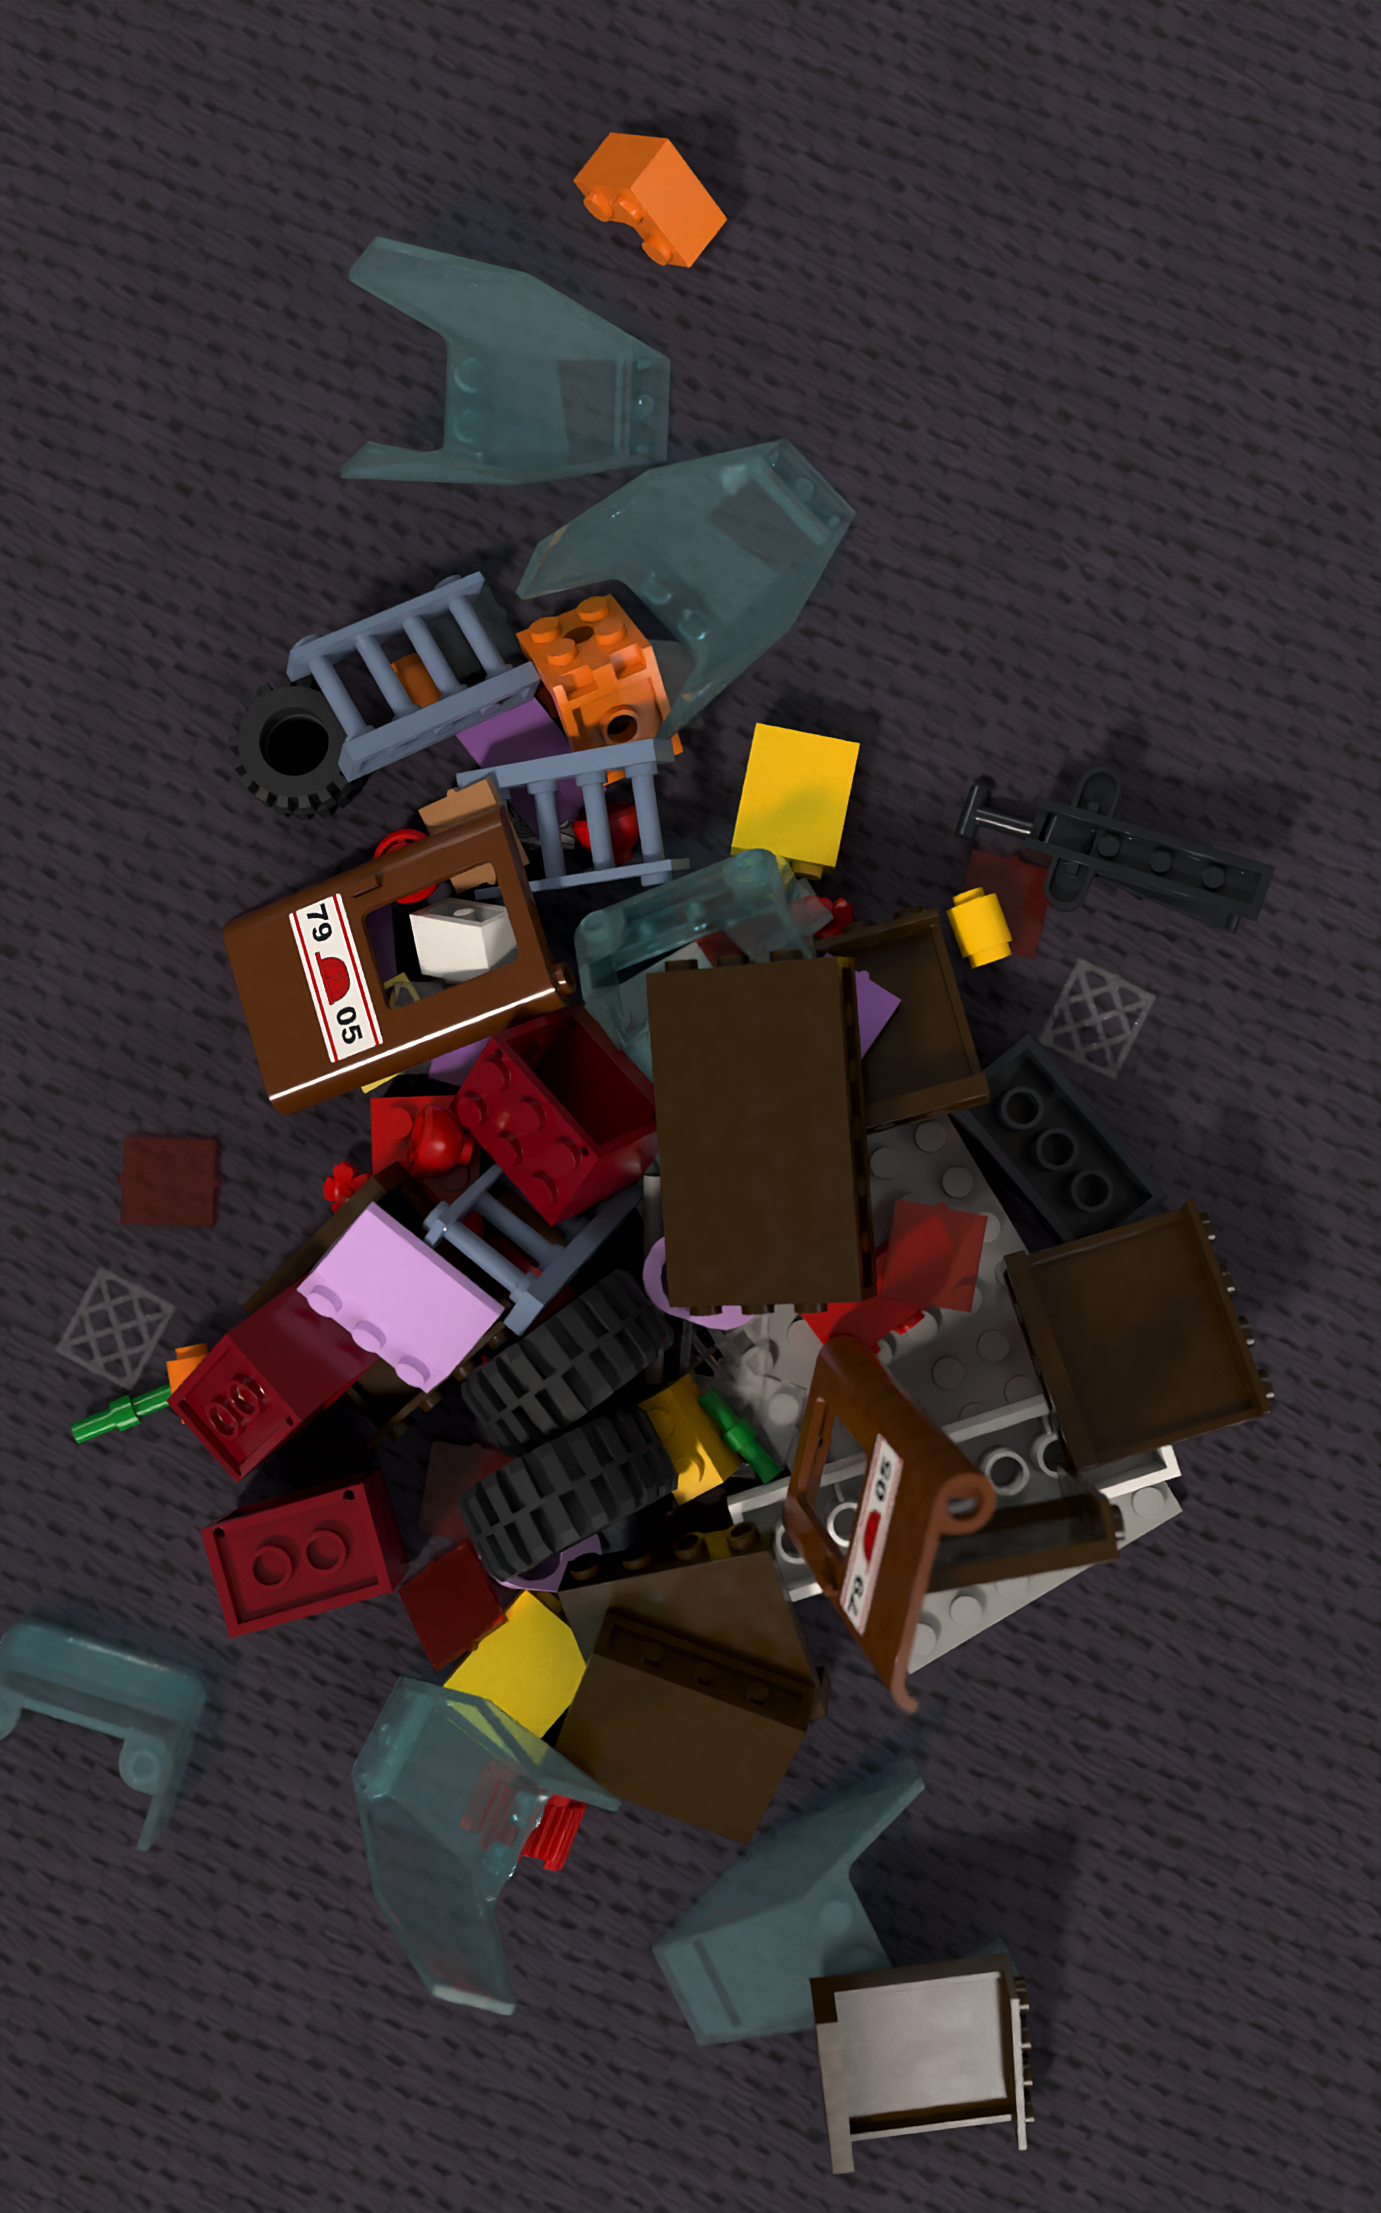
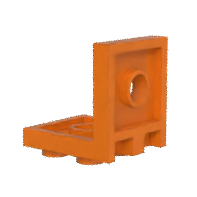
[516,594,684,786]

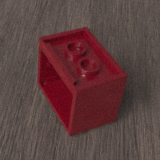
[449,1002,658,1227]
[166,1271,381,1483]
[200,1466,410,1639]

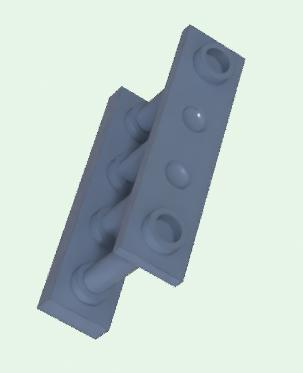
[286,571,541,782]
[456,738,691,906]
[422,1163,643,1337]

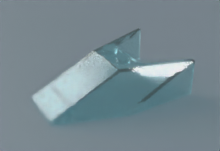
[341,236,670,485]
[516,438,856,739]
[351,1676,621,2017]
[651,1755,1020,2046]

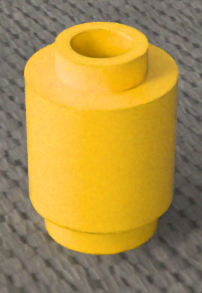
[946,887,1012,969]

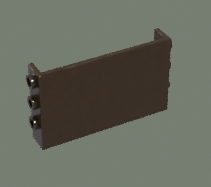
[646,949,878,1316]

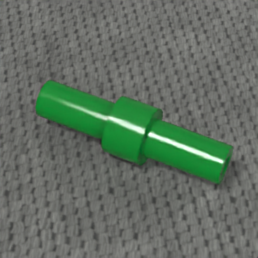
[71,1383,172,1444]
[697,1387,781,1484]

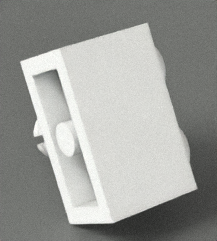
[409,897,519,984]

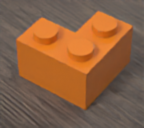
[573,132,727,268]

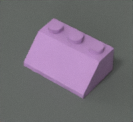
[296,1201,505,1393]

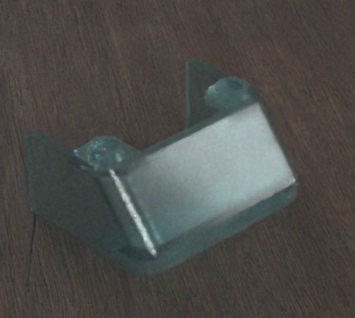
[574,848,817,1051]
[0,1617,209,1852]

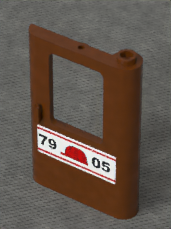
[223,805,576,1117]
[782,1334,996,1712]

